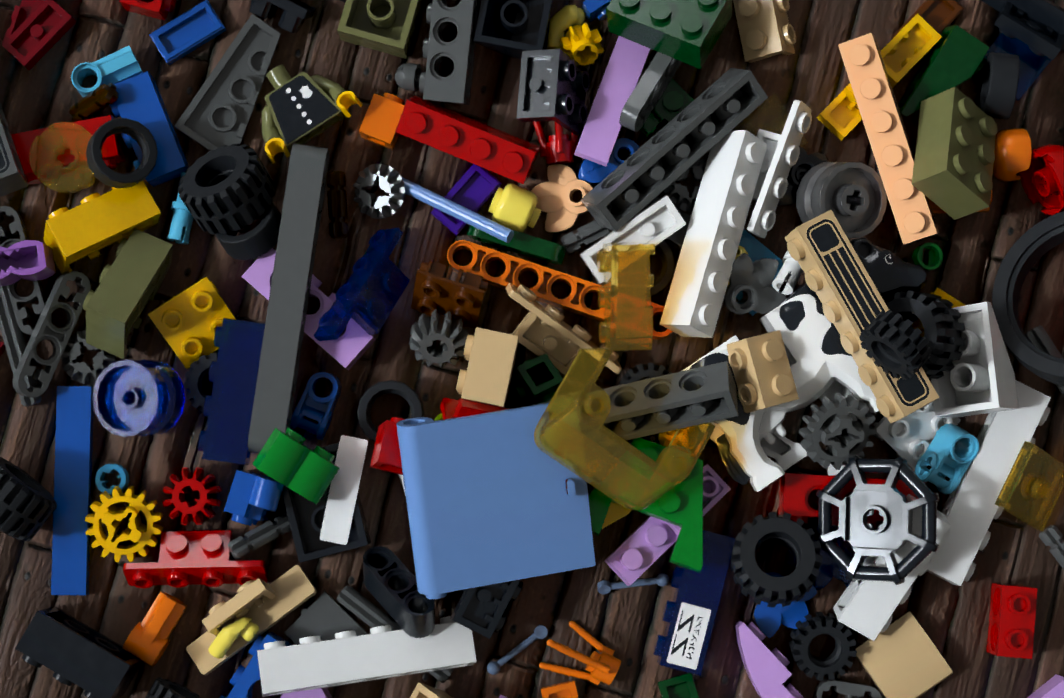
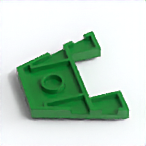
[588,438,703,573]

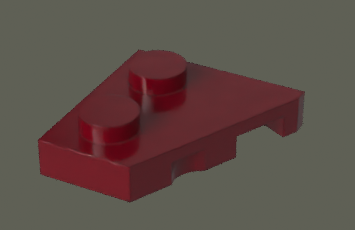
[1,0,77,71]

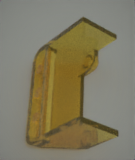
[534,348,716,510]

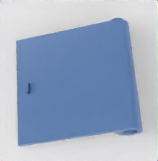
[396,399,596,599]

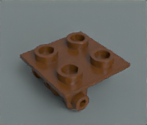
[411,260,489,329]

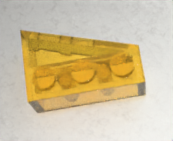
[597,242,655,351]

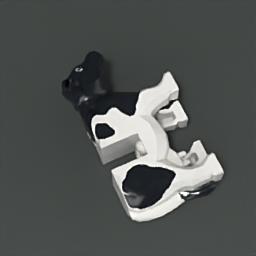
[682,237,927,492]

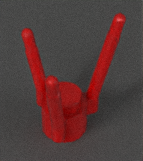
[533,121,579,165]

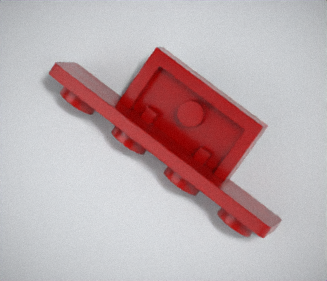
[123,530,268,589]

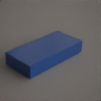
[149,0,226,65]

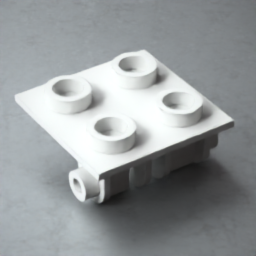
[873,402,961,471]

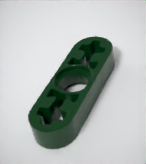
[467,225,567,265]

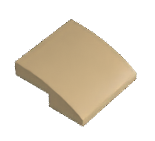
[856,611,953,698]

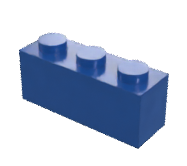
[109,71,189,187]

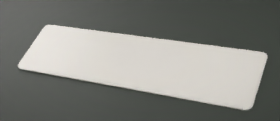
[320,435,368,545]

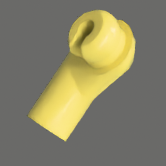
[208,617,259,659]

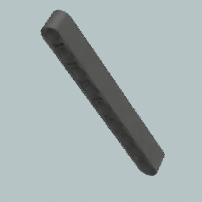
[248,144,329,453]

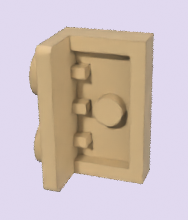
[733,0,796,63]
[727,330,799,413]

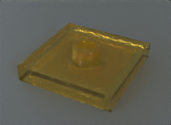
[995,441,1064,531]

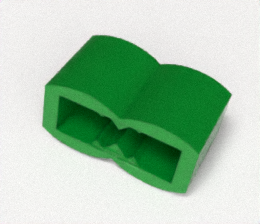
[253,427,340,505]

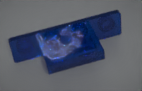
[314,228,410,341]

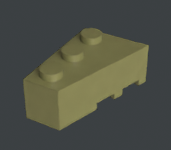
[83,228,173,359]

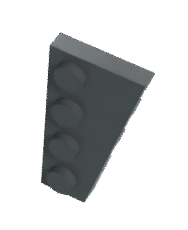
[174,14,281,151]

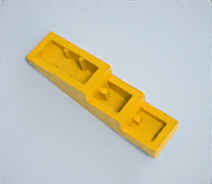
[817,13,942,141]

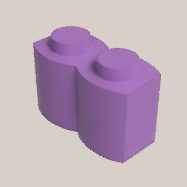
[0,240,56,287]

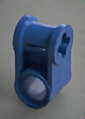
[290,372,342,441]

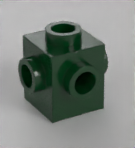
[510,353,564,407]

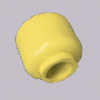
[488,183,541,232]

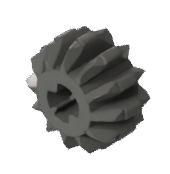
[409,309,468,369]

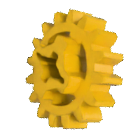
[85,485,163,562]

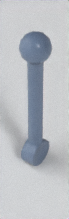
[597,573,669,595]
[487,625,548,675]

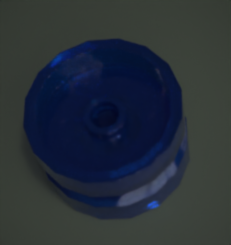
[92,359,186,437]

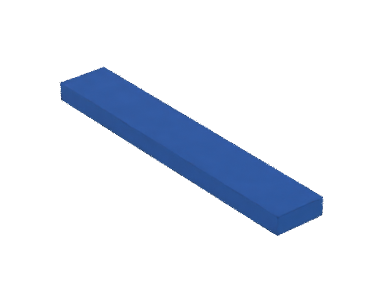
[51,386,94,595]

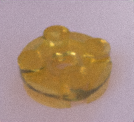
[29,122,102,193]

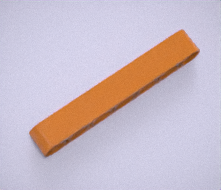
[447,240,673,340]

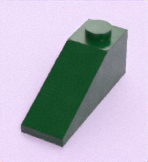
[897,25,990,117]

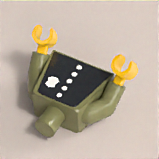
[262,65,362,164]

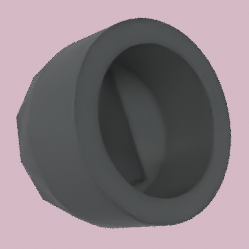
[395,63,422,92]

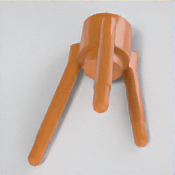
[539,620,621,685]

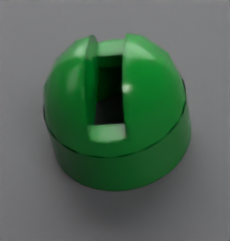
[912,242,943,271]

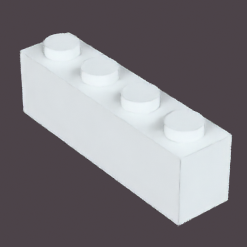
[833,494,951,641]

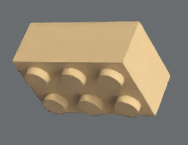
[456,327,519,408]

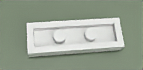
[579,195,686,284]

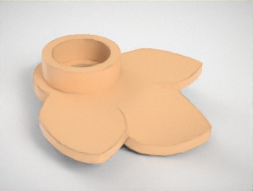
[531,164,593,233]

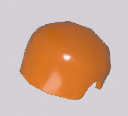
[993,128,1032,182]

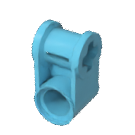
[914,424,979,495]

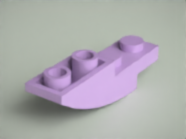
[604,464,731,586]
[735,620,804,698]

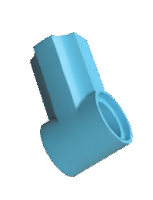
[71,46,143,98]

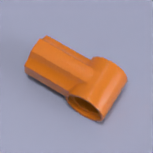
[123,591,187,667]

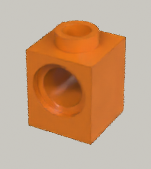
[359,93,405,150]

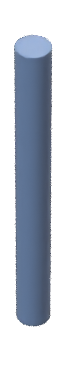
[402,177,514,243]

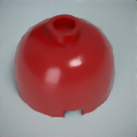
[1019,144,1064,215]

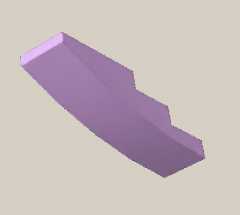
[574,36,650,167]

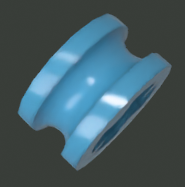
[95,464,130,495]

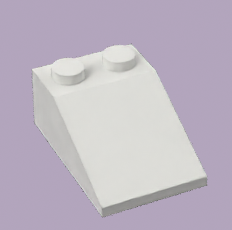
[931,302,1019,418]

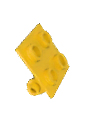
[148,276,245,369]

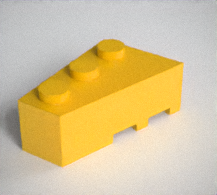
[43,181,161,273]

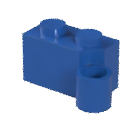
[224,470,284,526]

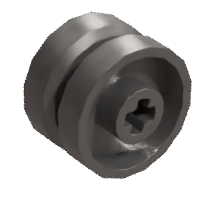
[796,162,887,238]

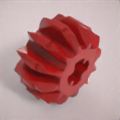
[162,467,222,525]

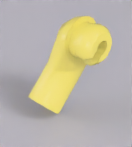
[546,5,585,50]

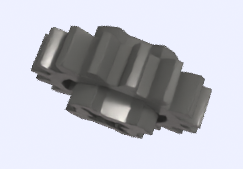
[799,392,877,470]

